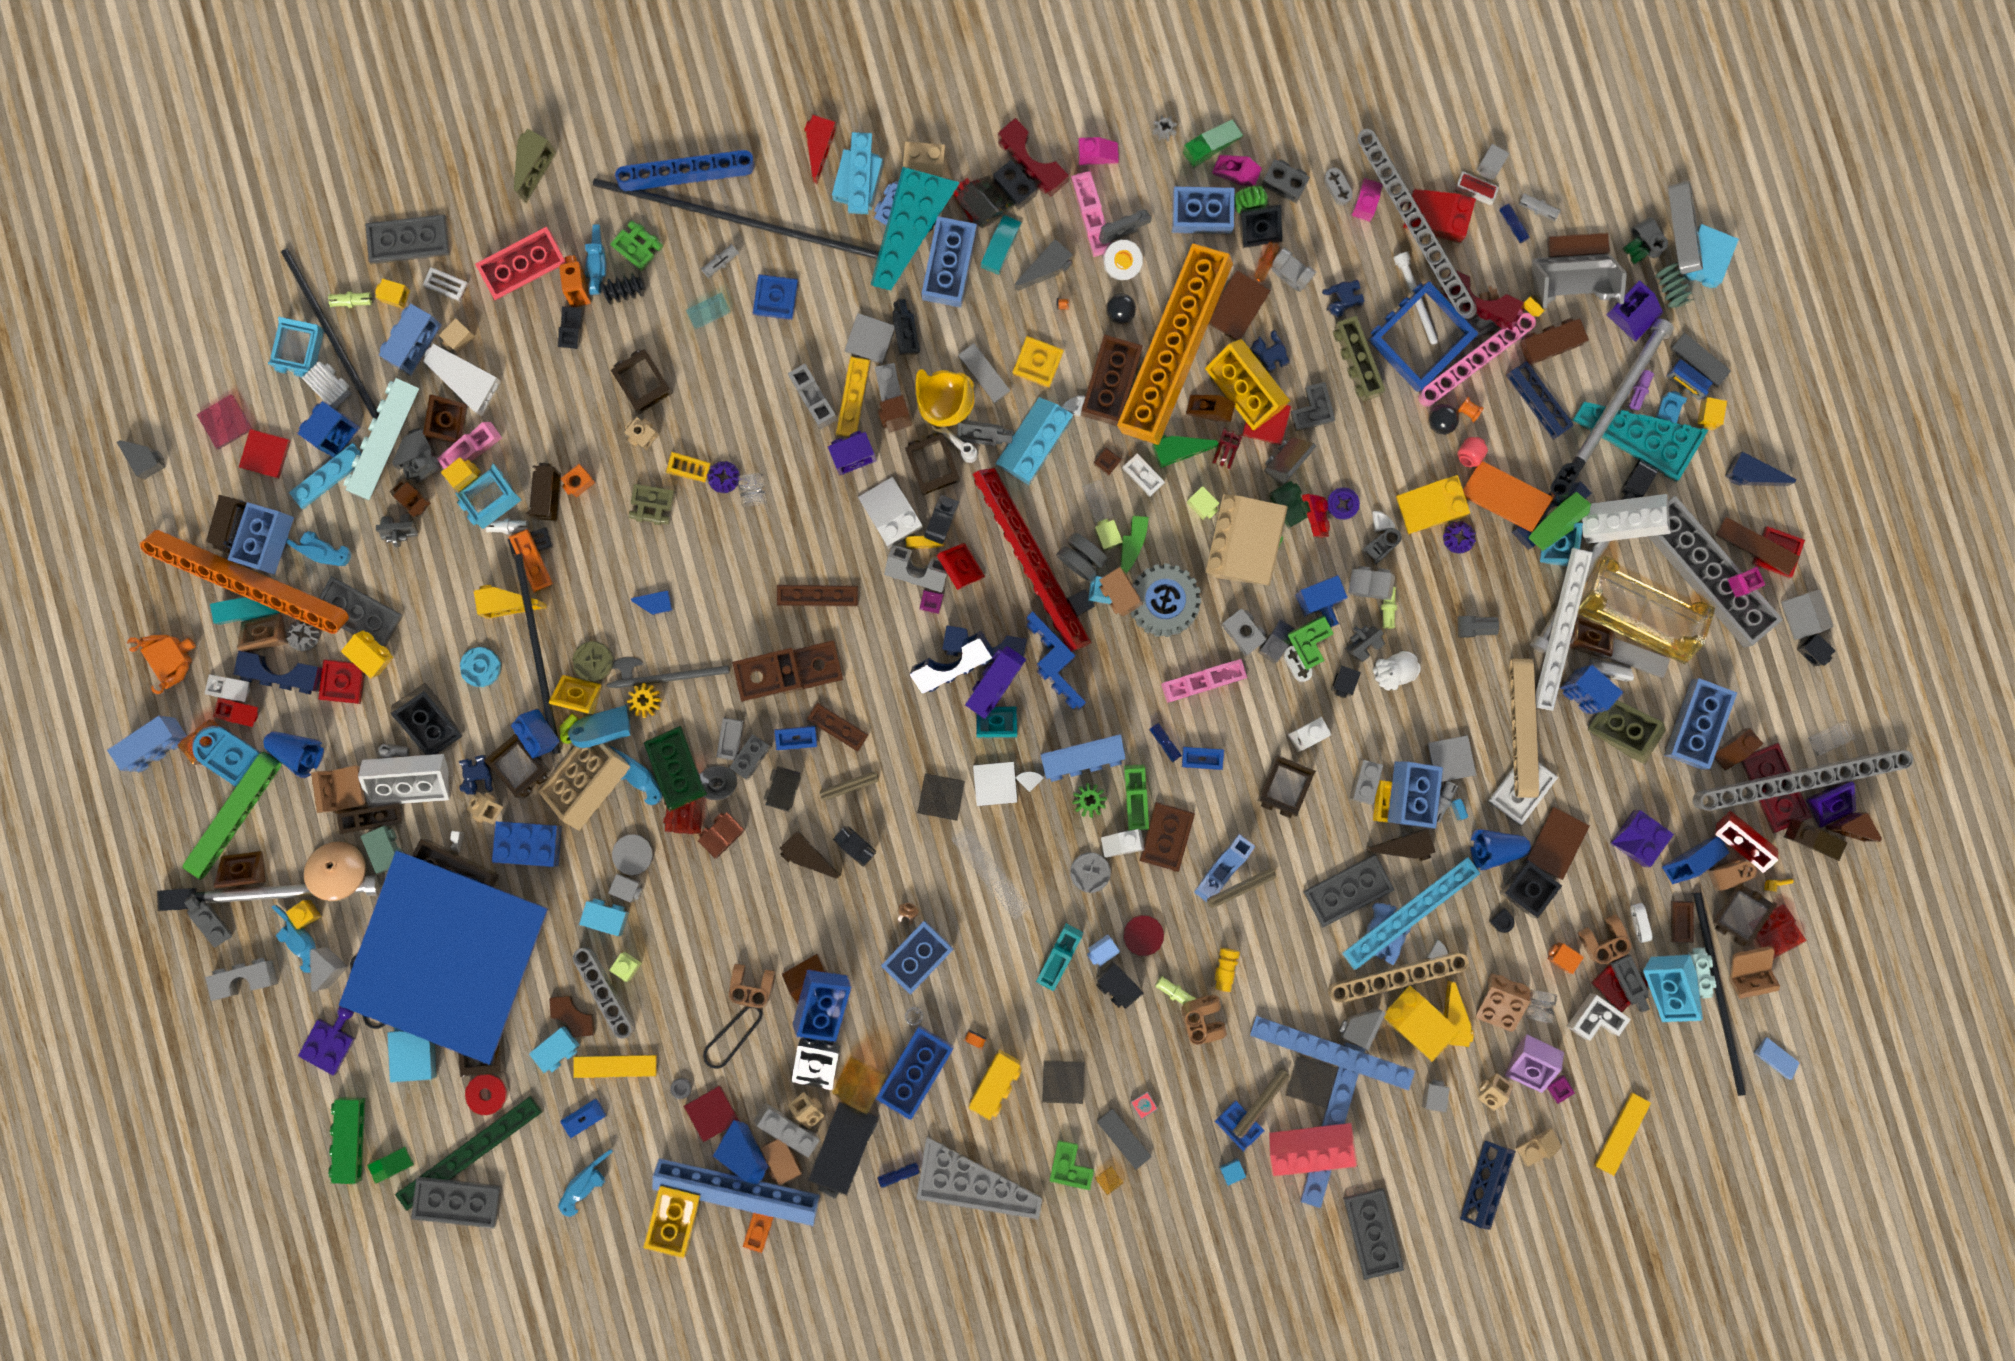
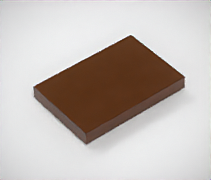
[1209,270,1271,341]
[1139,802,1195,872]
[1525,807,1590,880]

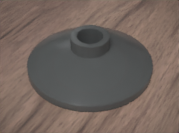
[700,766,737,800]

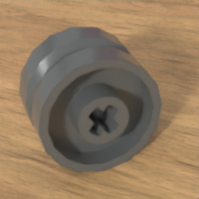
[1056,532,1108,582]

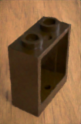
[611,349,673,414]
[905,433,960,496]
[458,1032,506,1077]

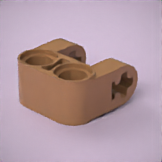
[1707,860,1757,891]
[1578,914,1631,964]
[729,964,776,1008]
[1181,995,1227,1045]

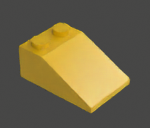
[1396,475,1470,534]
[473,585,547,619]
[1384,986,1460,1062]
[643,1185,700,1258]

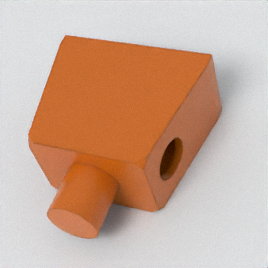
[559,255,591,307]

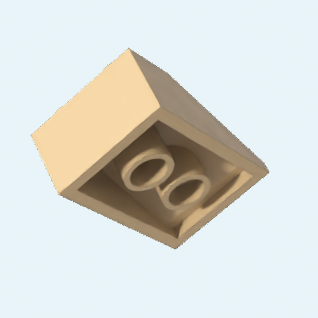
[903,142,946,177]

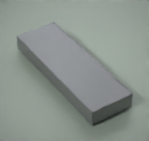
[958,343,1010,404]
[1608,638,1670,678]

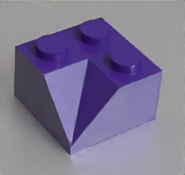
[827,431,877,476]
[1610,810,1674,868]

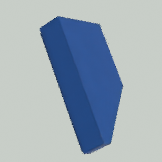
[631,591,673,615]

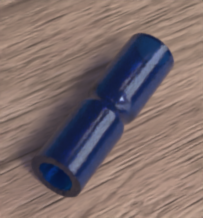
[1499,204,1530,244]
[1149,723,1182,762]
[877,1162,920,1189]

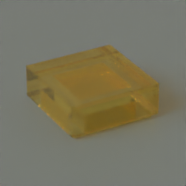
[1095,1166,1124,1195]

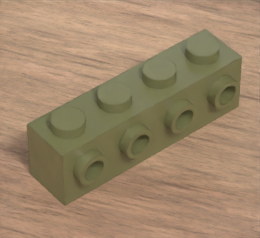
[1333,315,1385,402]

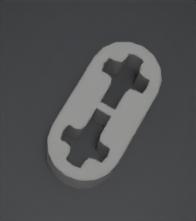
[1324,168,1353,205]

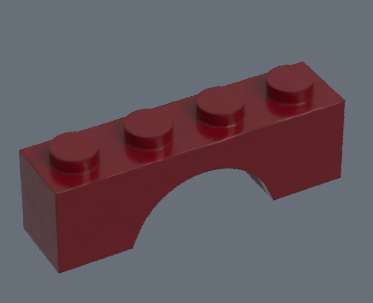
[997,117,1069,197]
[1440,270,1525,330]

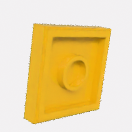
[1012,336,1064,388]

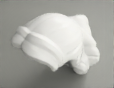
[1372,651,1421,691]

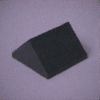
[1238,204,1283,248]

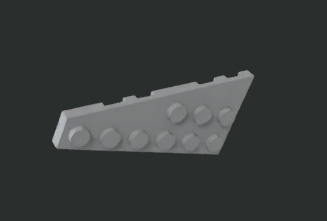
[917,1136,1042,1219]

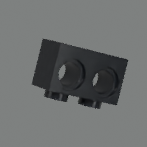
[993,160,1037,210]

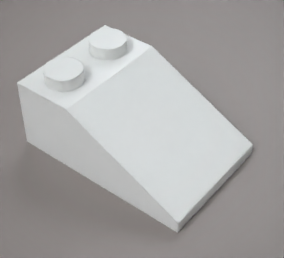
[858,477,923,549]

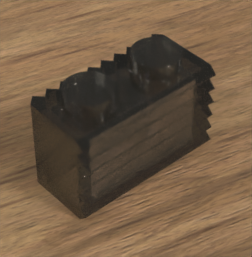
[764,766,802,812]

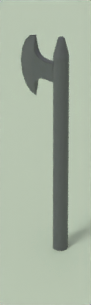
[607,657,730,688]

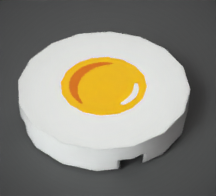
[1103,240,1143,280]

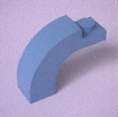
[1194,834,1256,902]

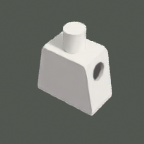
[1288,716,1331,752]

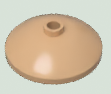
[304,842,366,901]

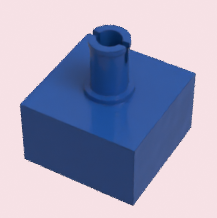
[1295,575,1348,627]

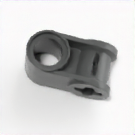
[1631,217,1668,258]
[1362,528,1402,565]

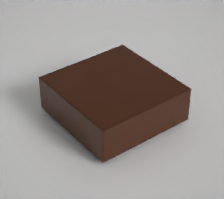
[1093,448,1122,476]

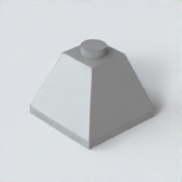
[1339,1007,1386,1050]

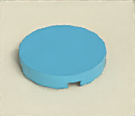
[460,647,501,687]

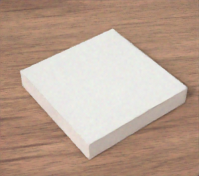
[973,762,1017,806]

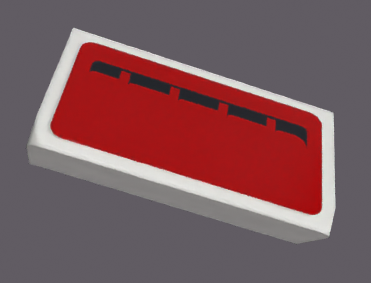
[1454,171,1499,206]

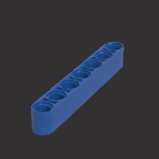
[615,150,755,191]

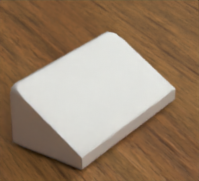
[1590,658,1634,682]

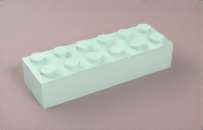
[343,378,419,501]

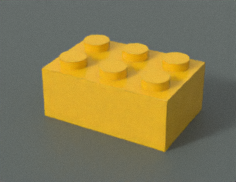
[968,1049,1022,1120]

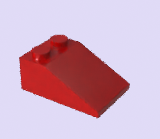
[1403,189,1476,243]

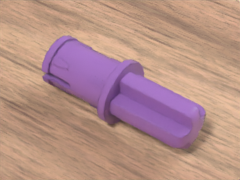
[1629,370,1654,410]

